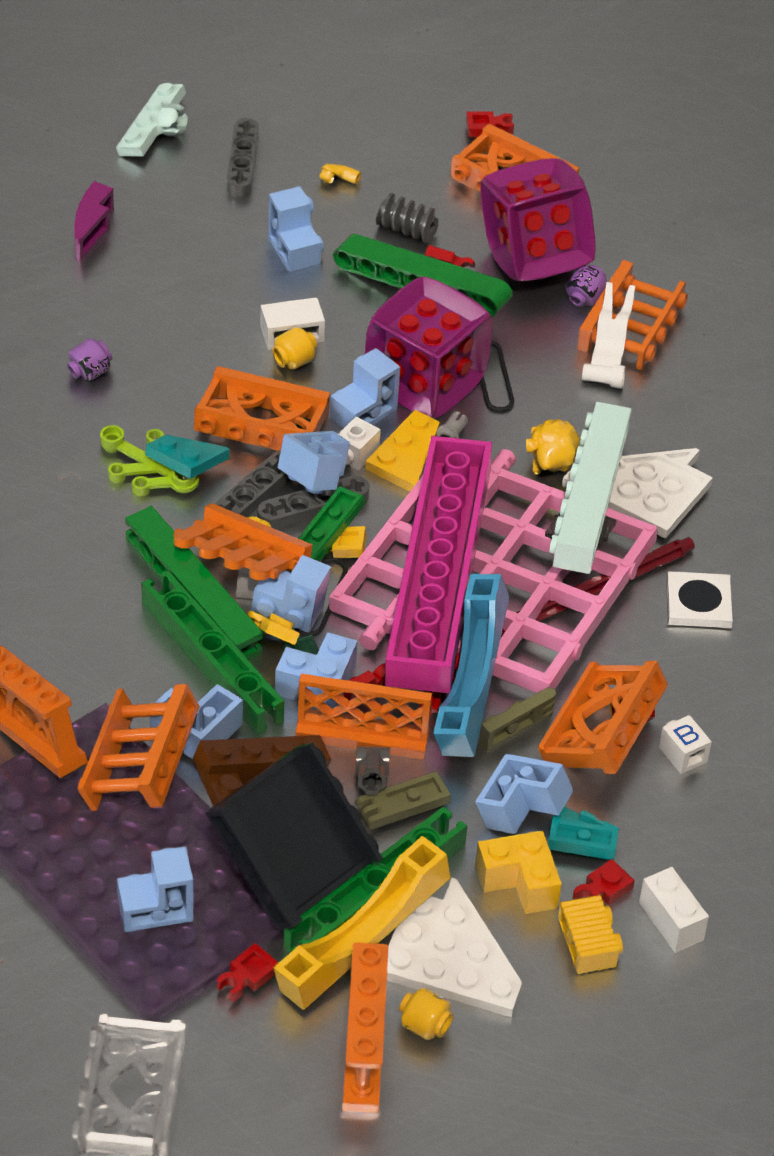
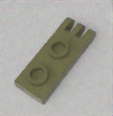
[479,687,556,752]
[355,771,451,829]

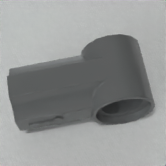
[355,746,390,795]

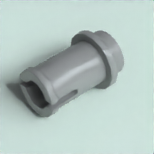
[436,411,468,439]

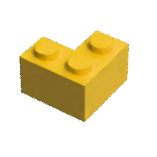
[475,831,562,914]

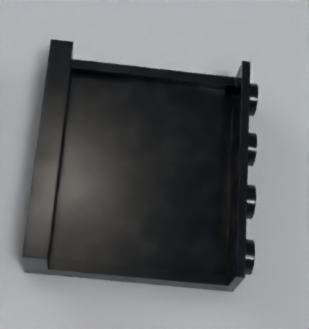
[205,742,383,930]

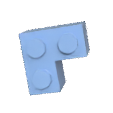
[268,186,324,272]
[330,348,400,428]
[277,431,350,494]
[251,555,331,633]
[275,632,358,708]
[150,684,243,759]
[475,754,573,834]
[117,846,193,932]

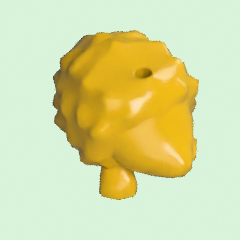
[526,419,580,475]

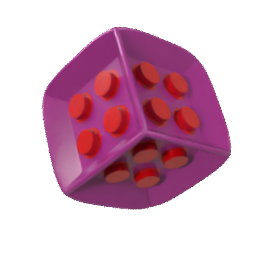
[480,158,596,281]
[365,277,492,419]

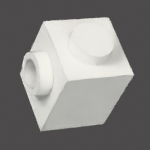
[338,417,381,471]

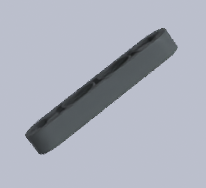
[227,118,259,197]
[215,450,291,517]
[257,476,370,529]

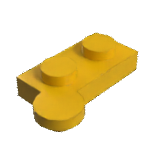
[247,610,300,645]

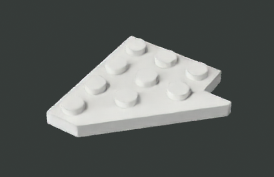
[562,448,713,539]
[387,878,522,1018]

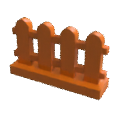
[174,503,312,581]

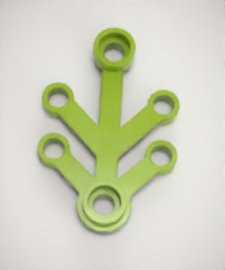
[100,425,199,496]

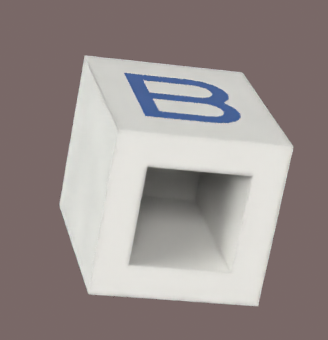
[659,715,712,774]

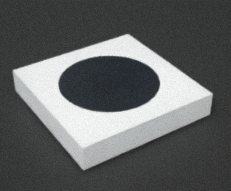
[667,571,733,628]

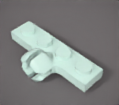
[116,83,188,156]

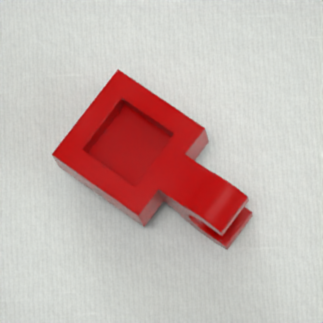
[425,245,476,268]

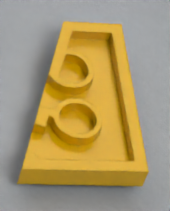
[365,410,440,492]

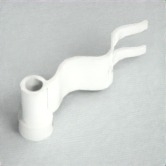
[582,282,635,389]

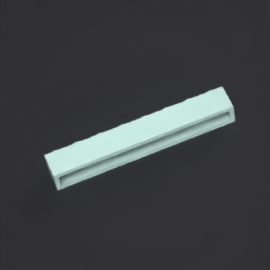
[549,402,632,574]

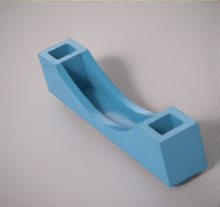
[433,574,510,757]

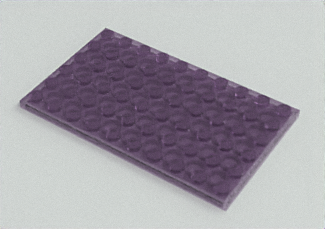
[0,703,284,1026]

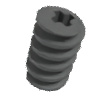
[376,193,439,244]

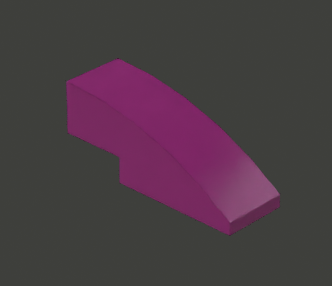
[74,181,114,262]

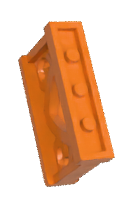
[450,124,580,193]
[194,366,331,451]
[0,646,88,778]
[538,661,668,774]

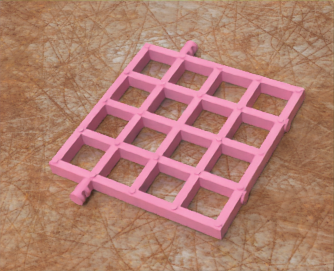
[329,449,658,693]

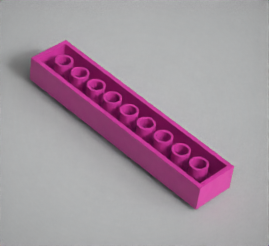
[385,436,492,693]

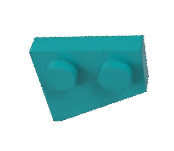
[145,434,230,479]
[548,804,619,860]

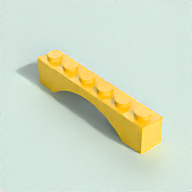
[274,836,451,1010]

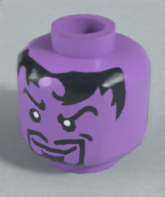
[566,265,607,307]
[67,338,113,382]

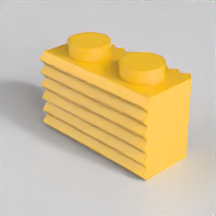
[558,895,623,974]

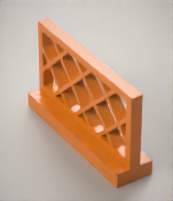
[295,673,432,760]

